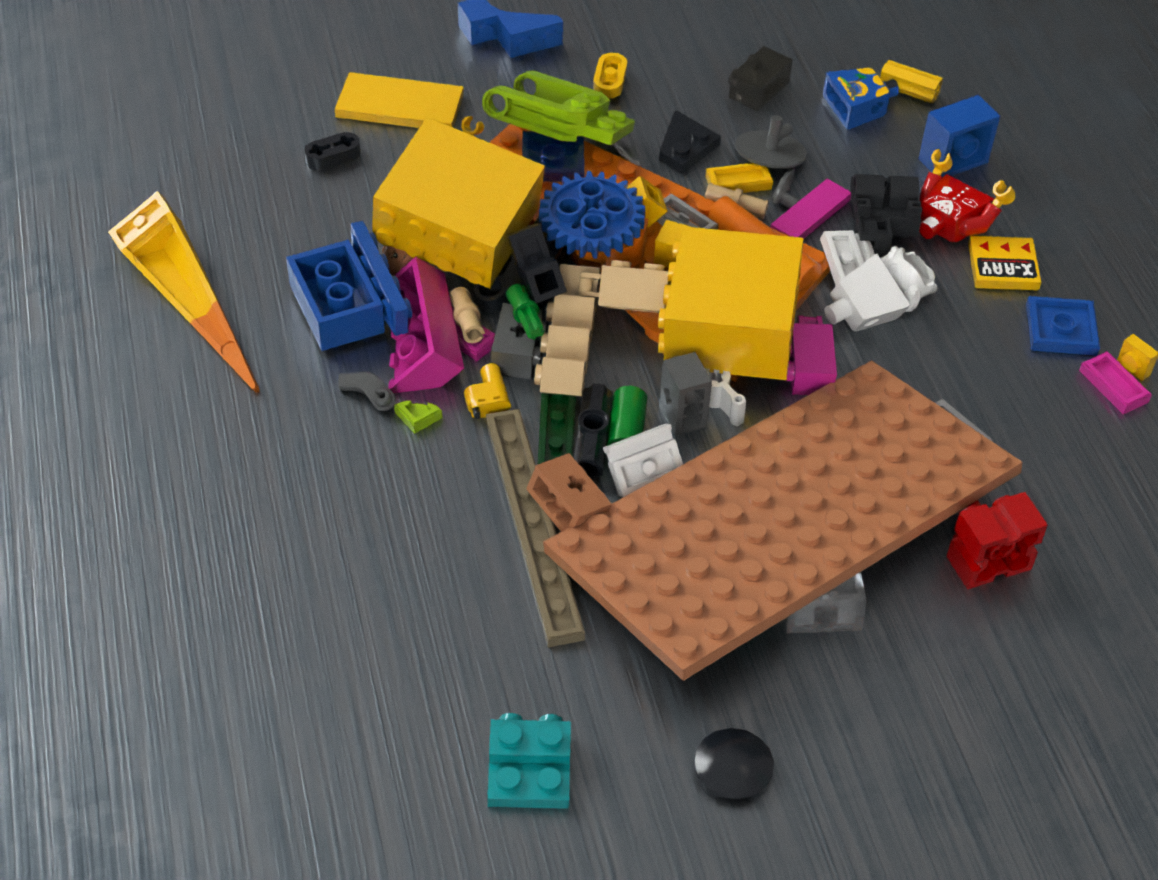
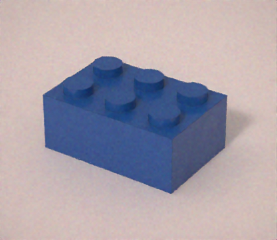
[286,240,385,351]

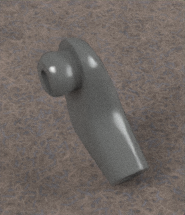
[339,371,395,411]

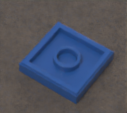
[1026,296,1100,356]

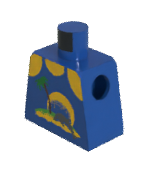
[823,68,899,130]

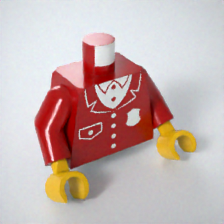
[919,149,1015,242]

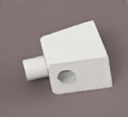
[824,254,910,332]

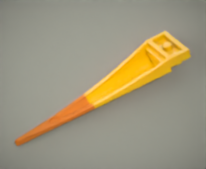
[108,191,259,392]

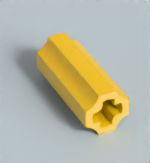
[880,60,943,104]

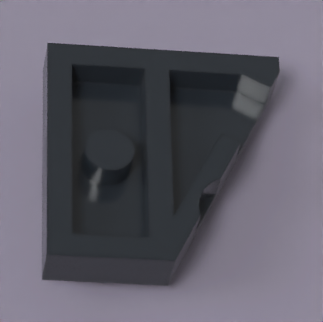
[659,110,721,174]

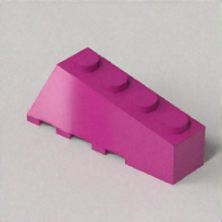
[388,257,464,393]

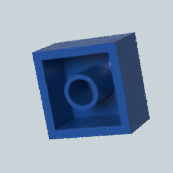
[918,95,1000,177]

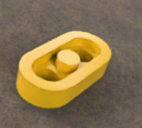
[593,53,627,99]

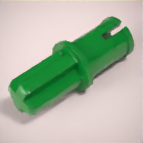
[506,284,545,340]

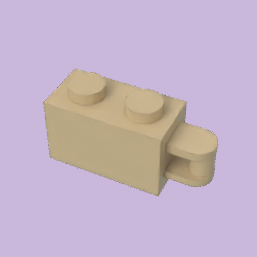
[578,260,671,313]

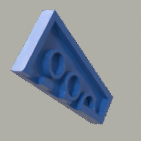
[351,221,412,336]

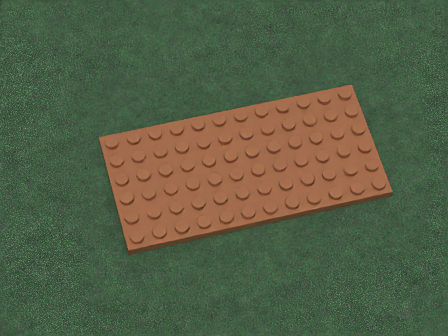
[543,360,1023,681]

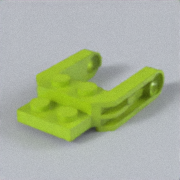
[482,70,635,145]

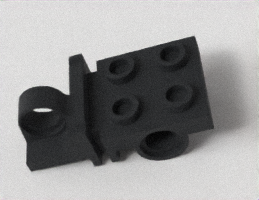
[850,174,922,258]

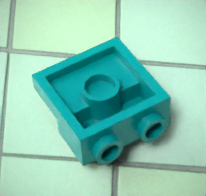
[487,713,571,809]

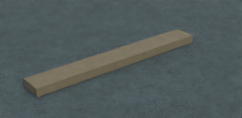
[486,409,585,647]

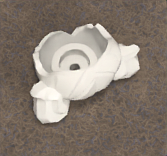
[880,246,938,312]

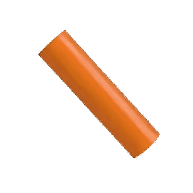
[708,196,822,291]

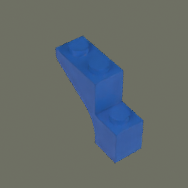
[458,0,563,58]

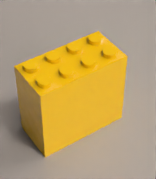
[372,117,545,289]
[658,226,803,380]

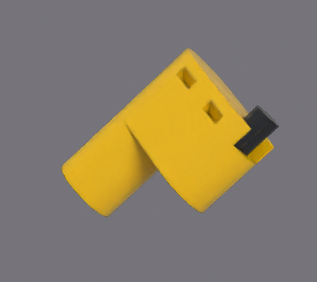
[463,363,511,419]

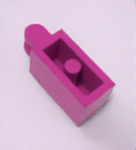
[785,315,837,395]

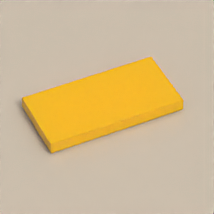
[335,72,464,128]

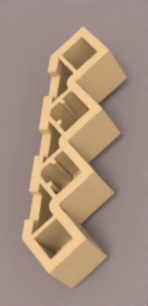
[534,264,601,397]

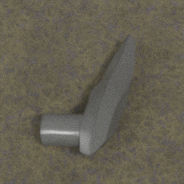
[772,168,799,209]

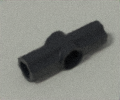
[573,383,613,481]

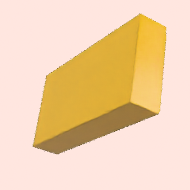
[705,163,773,193]

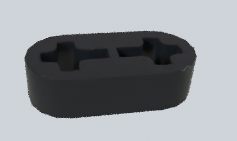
[304,132,361,170]

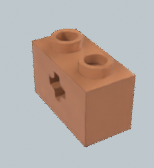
[526,453,612,532]

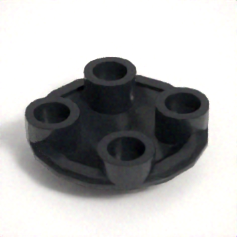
[694,728,774,799]

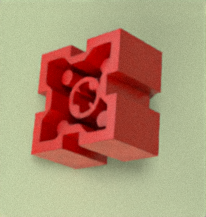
[946,492,1048,590]

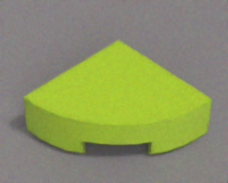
[394,400,443,434]

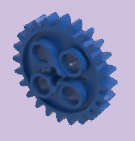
[539,171,645,259]

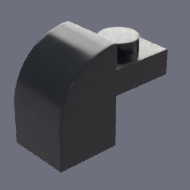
[506,223,567,303]

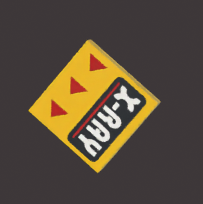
[968,236,1041,291]

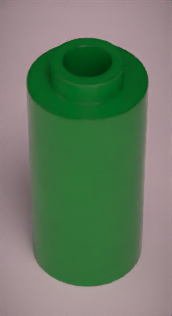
[607,385,648,446]

